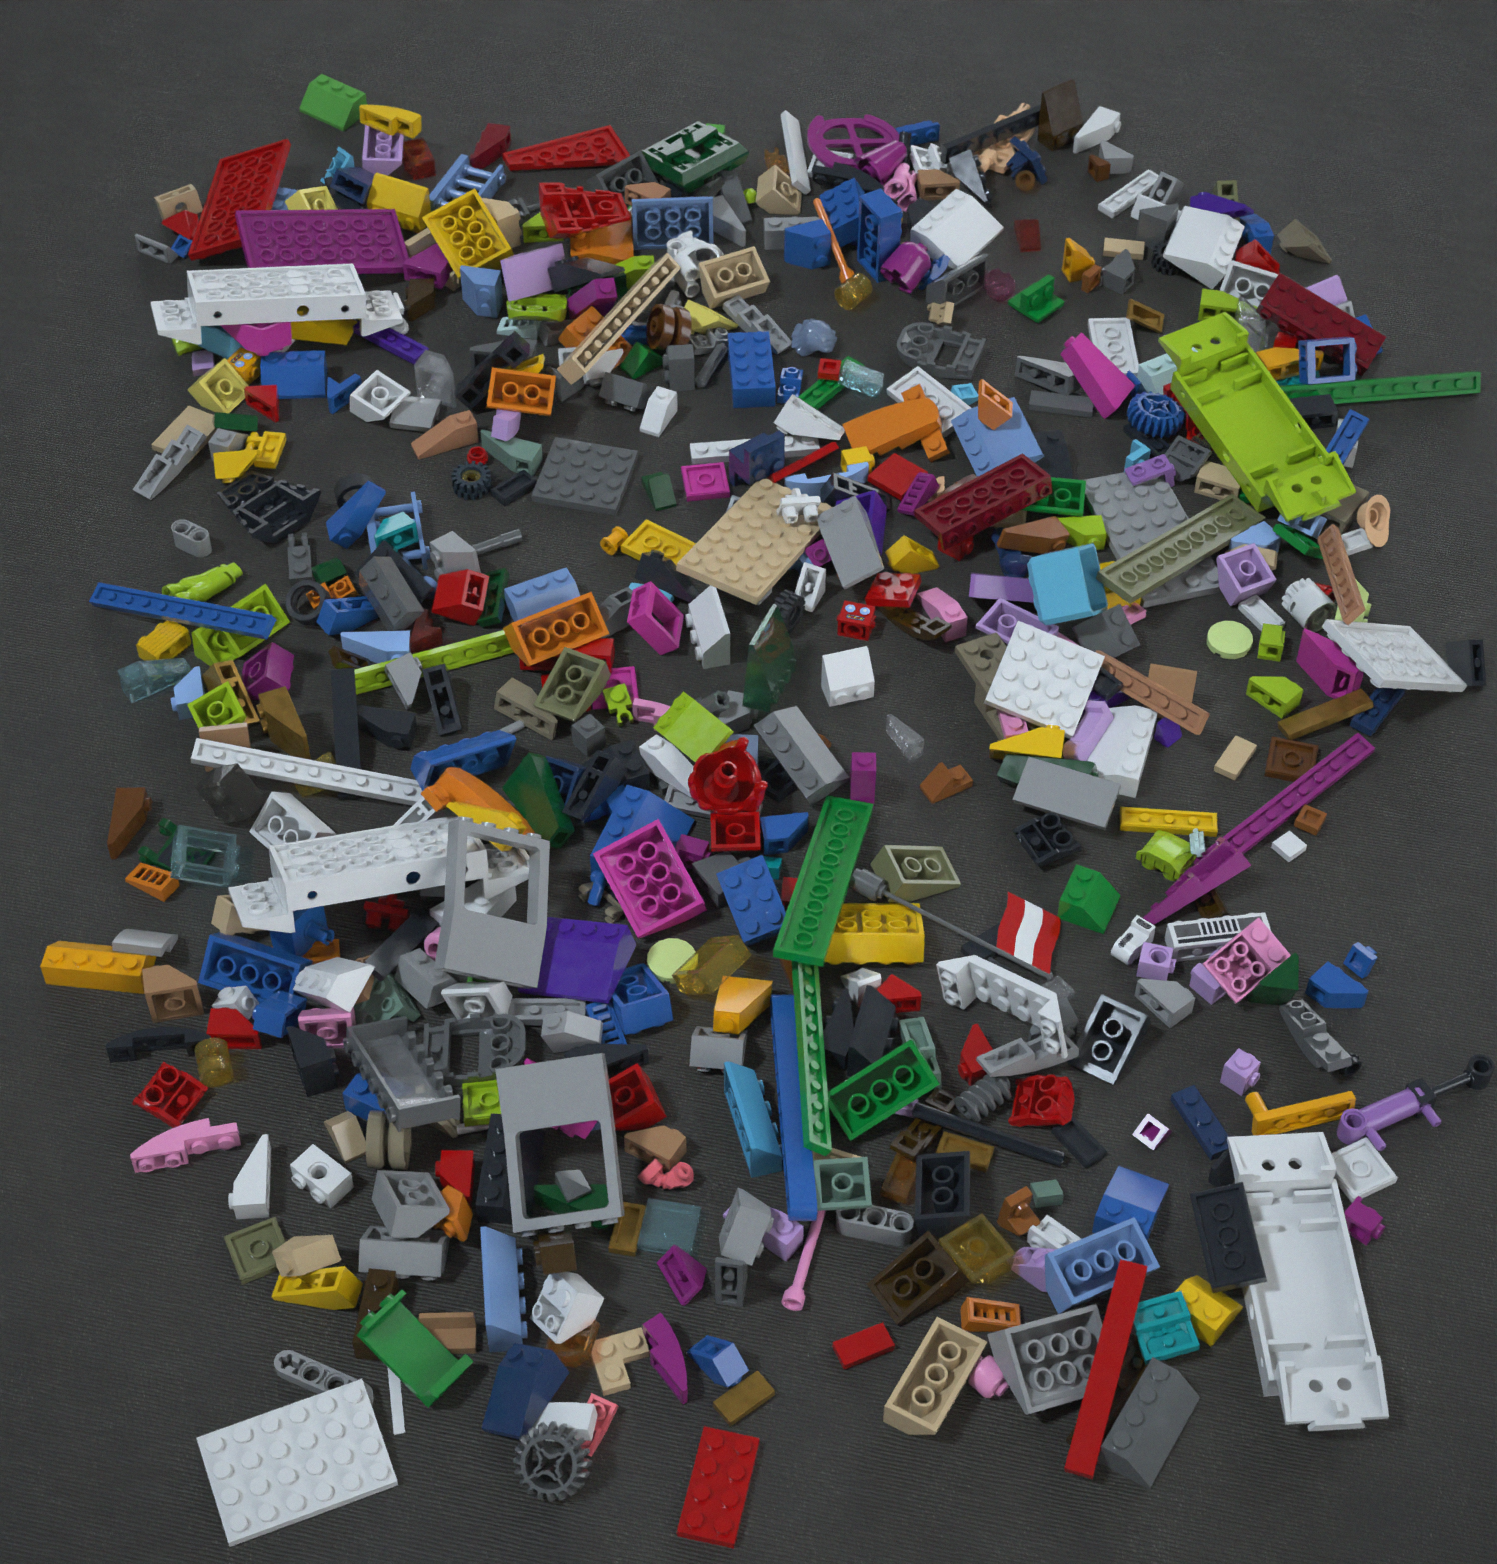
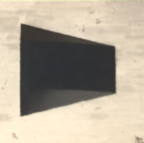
[217,471,321,544]

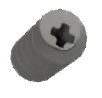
[954,1074,1011,1123]

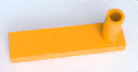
[1245,1091,1356,1136]

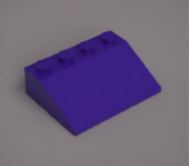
[518,917,636,1003]

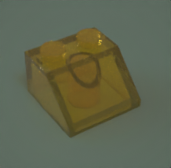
[939,1213,1016,1283]

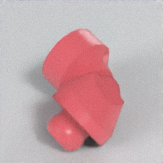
[637,1158,694,1190]

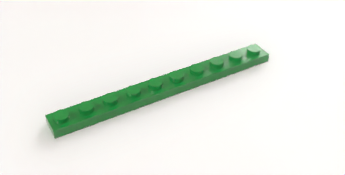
[1280,371,1481,404]
[792,961,832,1157]

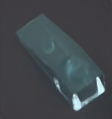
[117,658,192,703]

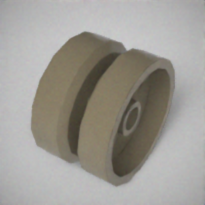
[366,1110,412,1170]

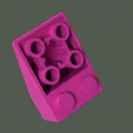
[1296,628,1364,699]

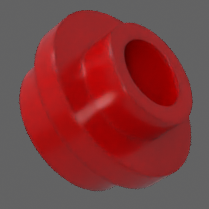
[467,446,488,465]

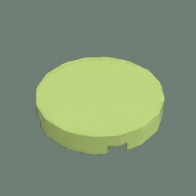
[1207,621,1253,659]
[647,938,697,984]

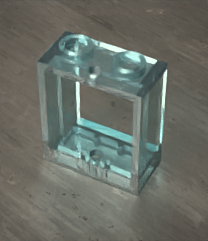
[170,825,240,887]

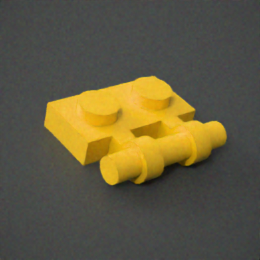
[242,431,287,469]

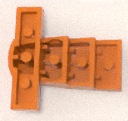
[842,384,950,462]
[421,767,536,835]

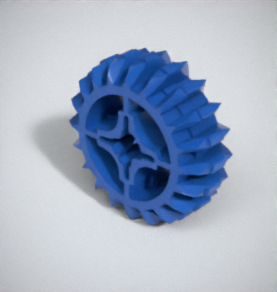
[1127,391,1185,438]

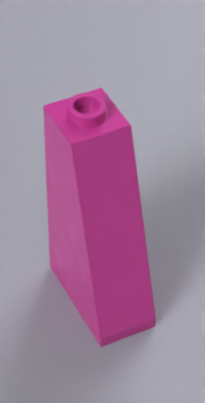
[1061,332,1135,419]

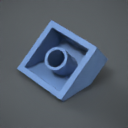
[460,265,503,318]

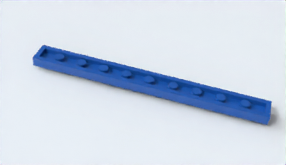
[89,583,277,640]

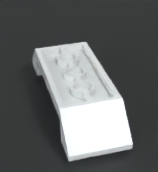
[936,955,1068,1059]

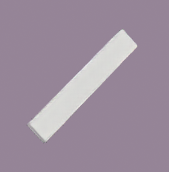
[781,110,811,195]

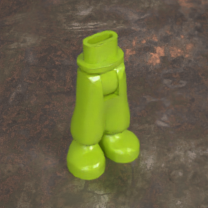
[162,562,243,602]

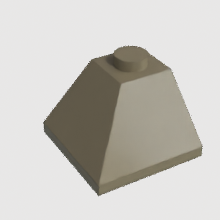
[1277,219,1332,264]

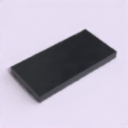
[1190,1182,1267,1293]

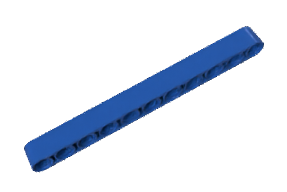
[770,995,817,1221]

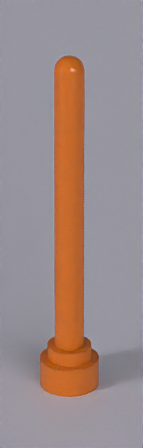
[813,198,857,286]

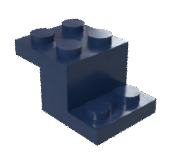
[729,430,785,487]

